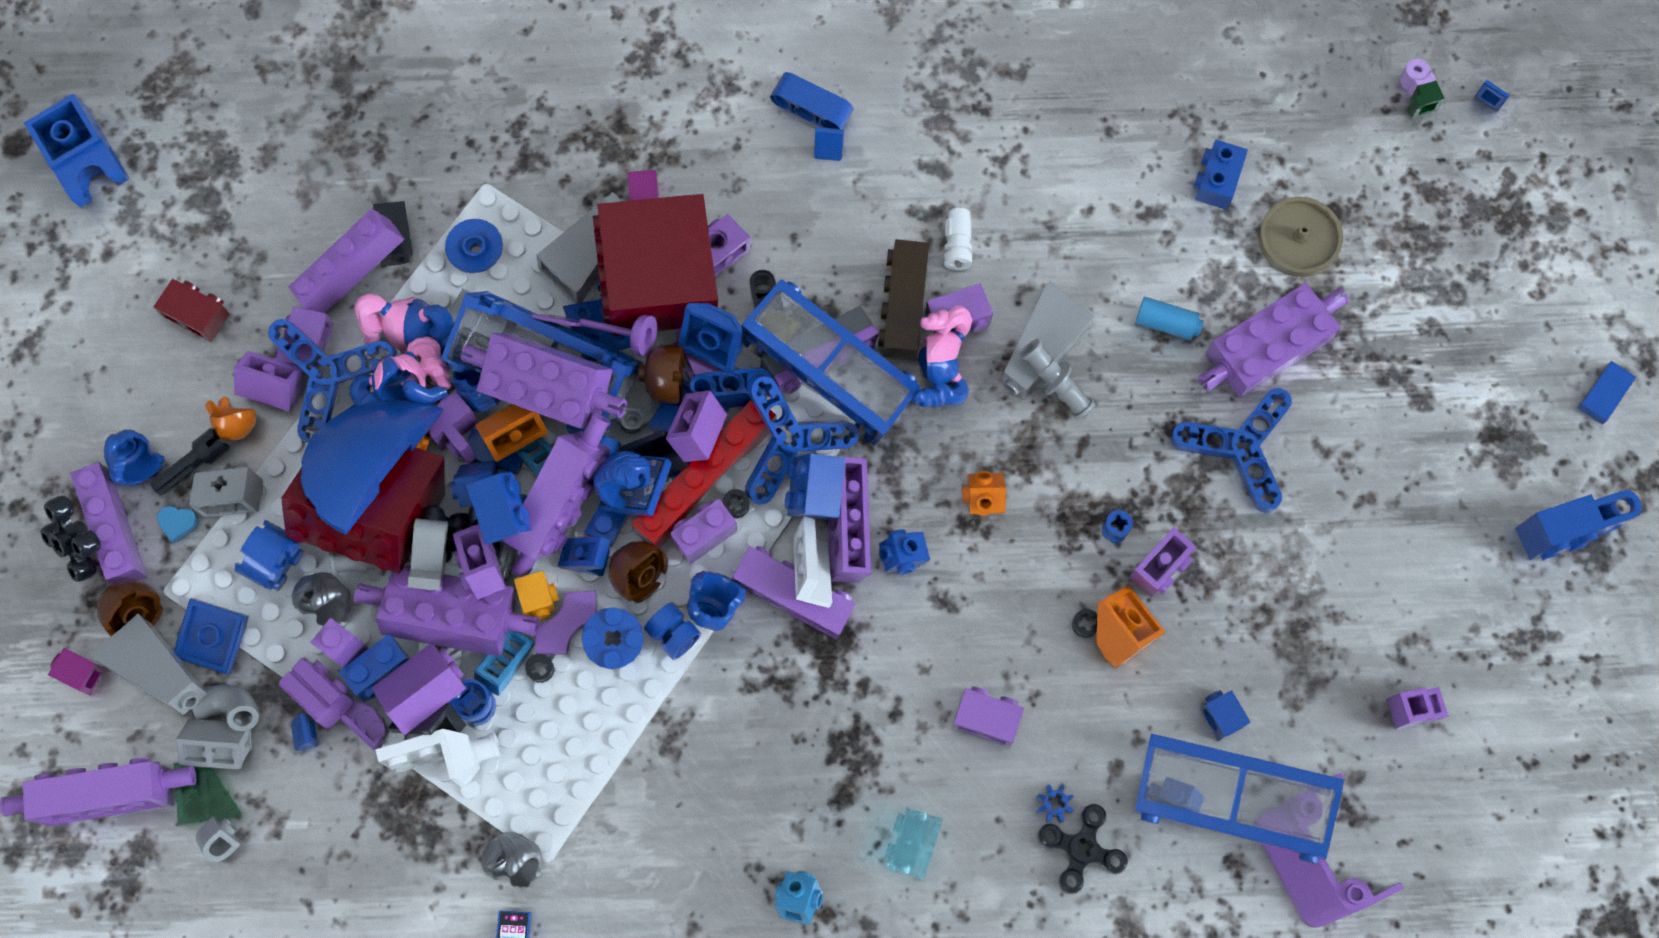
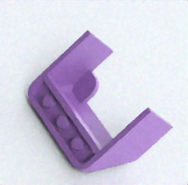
[1253,773,1404,928]

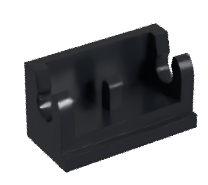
[373,201,413,268]

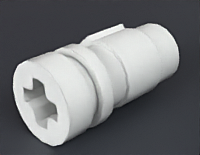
[944,208,973,271]

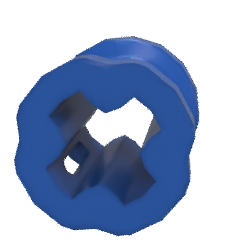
[1102,510,1133,543]

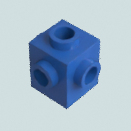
[879,529,930,575]

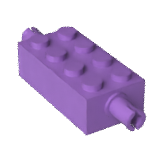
[1198,282,1349,398]
[461,333,627,429]
[503,413,611,577]
[354,567,539,657]
[0,757,196,827]

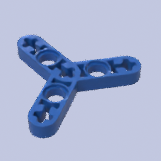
[268,319,397,443]
[745,374,859,504]
[1171,388,1292,513]

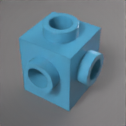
[775,871,823,925]

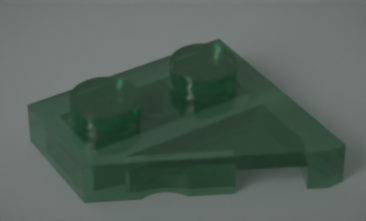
[174,763,242,827]

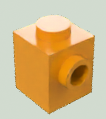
[514,570,559,621]

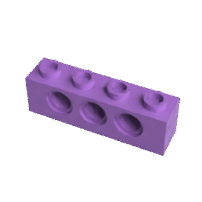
[708,214,751,277]
[828,456,871,583]

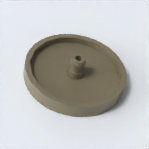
[1258,197,1343,277]

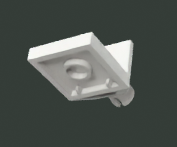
[375,729,502,787]

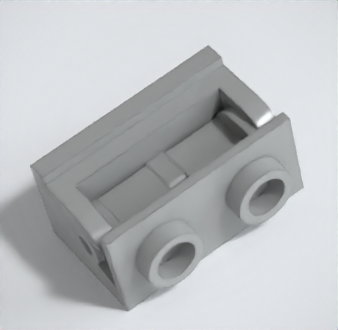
[176,719,252,770]

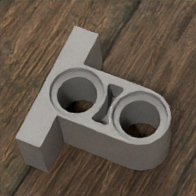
[408,518,448,591]

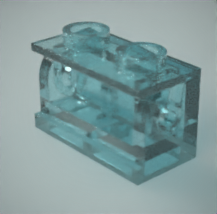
[884,807,943,882]

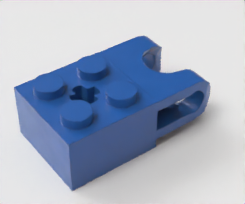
[24,94,129,208]
[1515,490,1642,561]

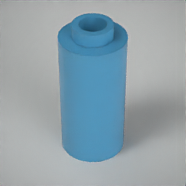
[1135,296,1204,341]

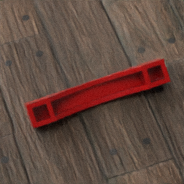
[631,400,777,549]

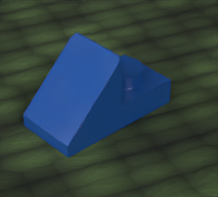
[558,537,611,576]

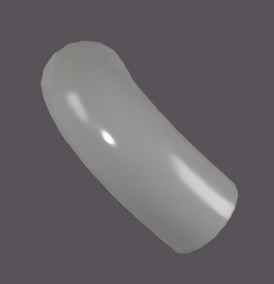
[192,684,259,731]

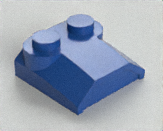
[678,303,743,373]

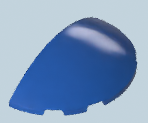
[300,400,443,535]

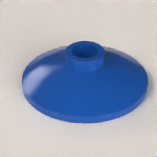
[445,219,503,273]

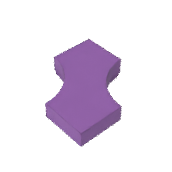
[535,591,597,655]

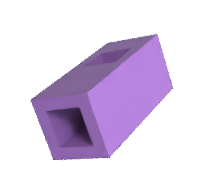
[310,617,369,668]

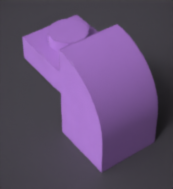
[429,391,479,464]
[1386,687,1449,730]

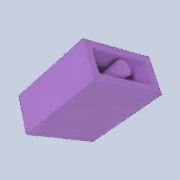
[371,643,466,735]

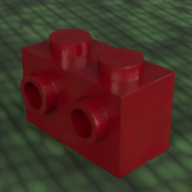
[153,278,230,342]

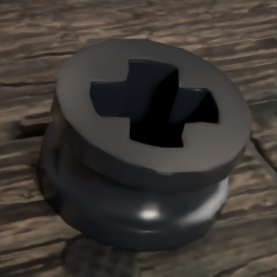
[722,489,750,519]
[1072,609,1097,638]
[525,654,555,683]

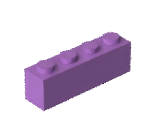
[288,208,405,313]
[70,462,147,584]
[732,546,856,640]

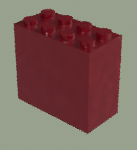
[592,194,718,336]
[281,447,445,574]

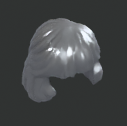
[292,572,351,626]
[481,832,542,889]

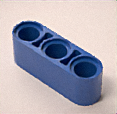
[770,72,854,129]
[686,368,773,408]

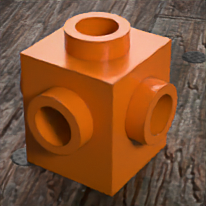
[962,471,1006,516]

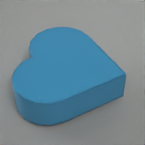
[157,506,199,544]

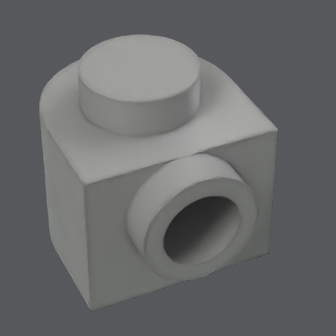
[196,816,241,862]

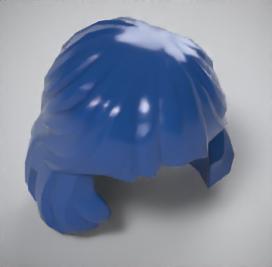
[103,429,166,487]
[594,451,651,511]
[687,571,746,631]

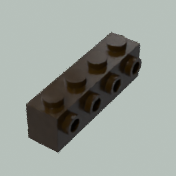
[878,239,929,360]

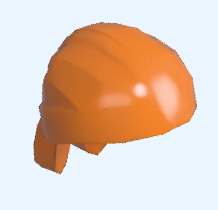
[205,397,256,441]

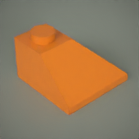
[1097,585,1166,669]

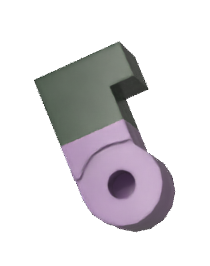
[1400,59,1445,118]

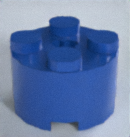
[235,520,304,591]
[581,607,644,669]

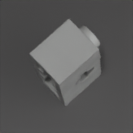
[189,466,263,518]

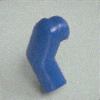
[402,380,448,404]

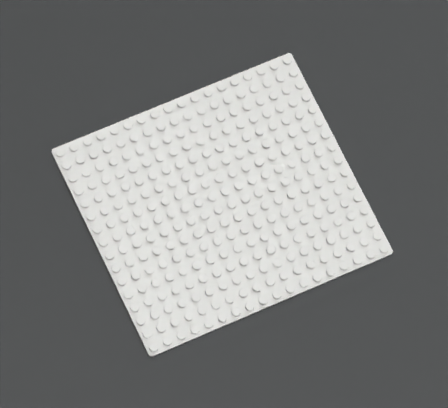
[164,184,856,863]

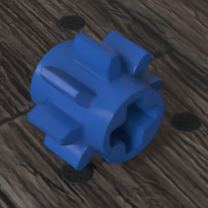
[1036,785,1074,823]

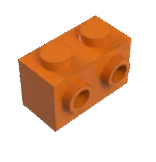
[475,404,549,462]

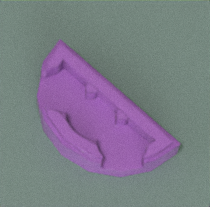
[340,701,386,752]

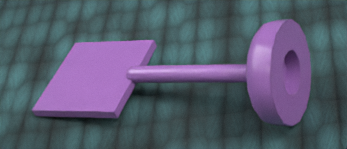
[532,314,657,357]

